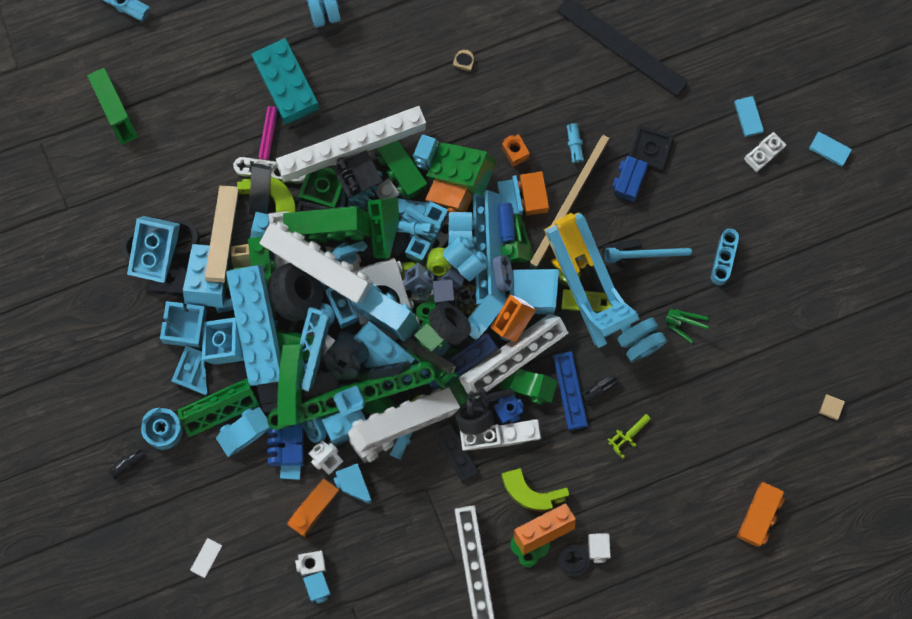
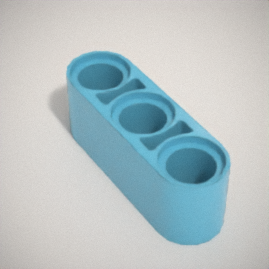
[711,229,739,286]

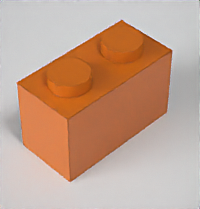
[517,171,549,216]
[425,180,473,214]
[491,295,536,342]

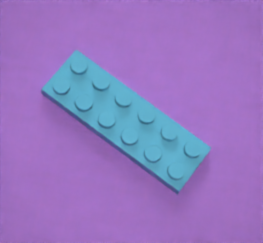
[226,265,281,386]

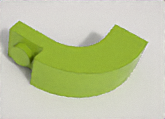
[237,176,296,213]
[501,468,569,512]

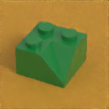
[298,167,343,209]

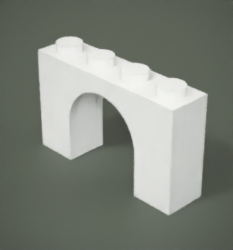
[354,257,420,340]

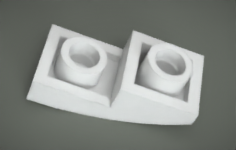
[744,132,786,172]

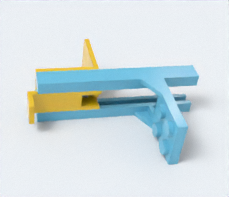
[544,212,639,348]

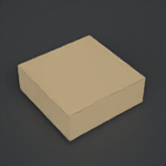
[819,394,845,420]

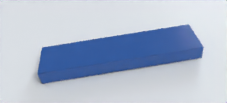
[553,351,588,431]

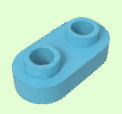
[299,406,326,443]

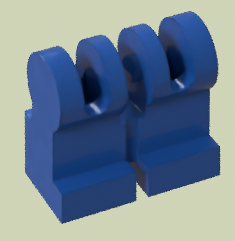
[267,425,305,466]

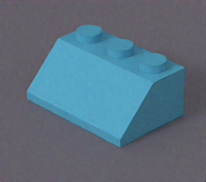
[353,319,415,386]

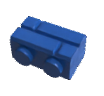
[612,156,648,202]

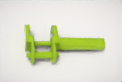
[607,414,651,459]

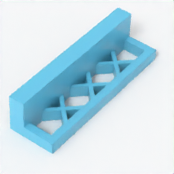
[300,307,332,391]

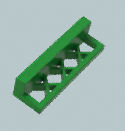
[178,378,260,437]

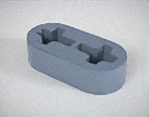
[493,255,514,292]

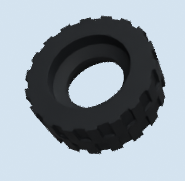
[428,302,471,345]

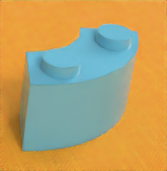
[216,407,270,457]

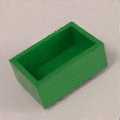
[426,142,497,196]

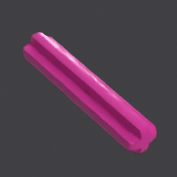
[259,106,278,161]

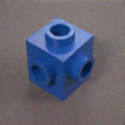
[493,395,524,425]

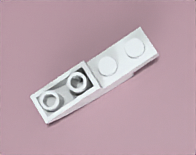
[460,419,541,451]

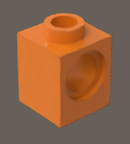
[502,134,530,167]

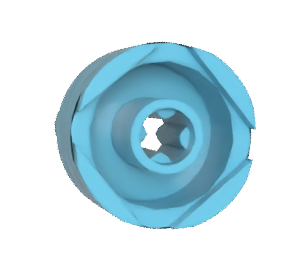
[141,408,183,450]

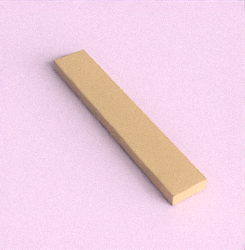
[205,186,239,283]

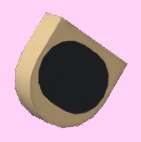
[453,50,474,72]

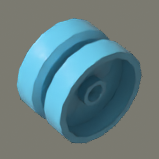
[307,0,341,28]
[617,318,667,362]

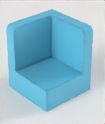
[334,386,365,416]

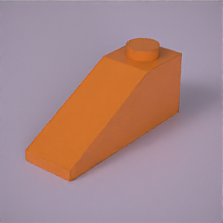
[287,478,339,537]

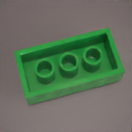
[283,206,370,244]

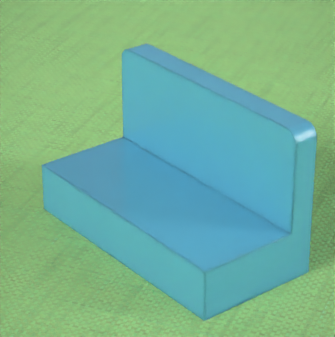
[497,175,523,216]

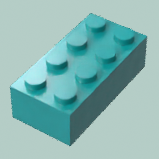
[252,38,319,125]

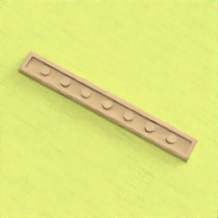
[530,135,609,270]

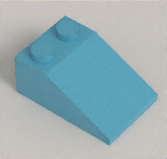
[127,216,180,283]

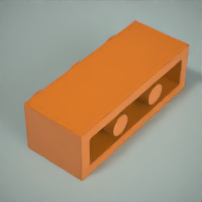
[737,482,785,547]
[514,503,576,555]

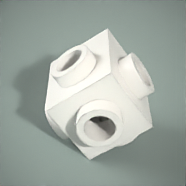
[308,440,343,474]

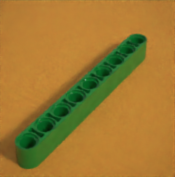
[267,362,435,430]

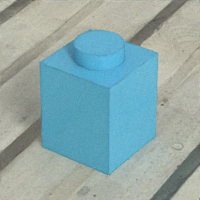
[303,571,331,604]

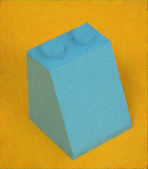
[506,269,559,315]
[320,404,366,447]

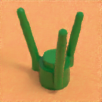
[503,214,534,259]
[665,308,709,343]

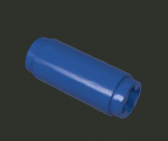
[498,203,516,243]

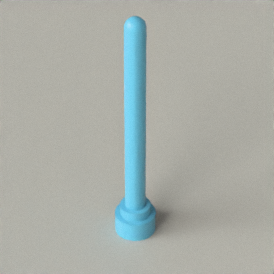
[604,248,692,263]

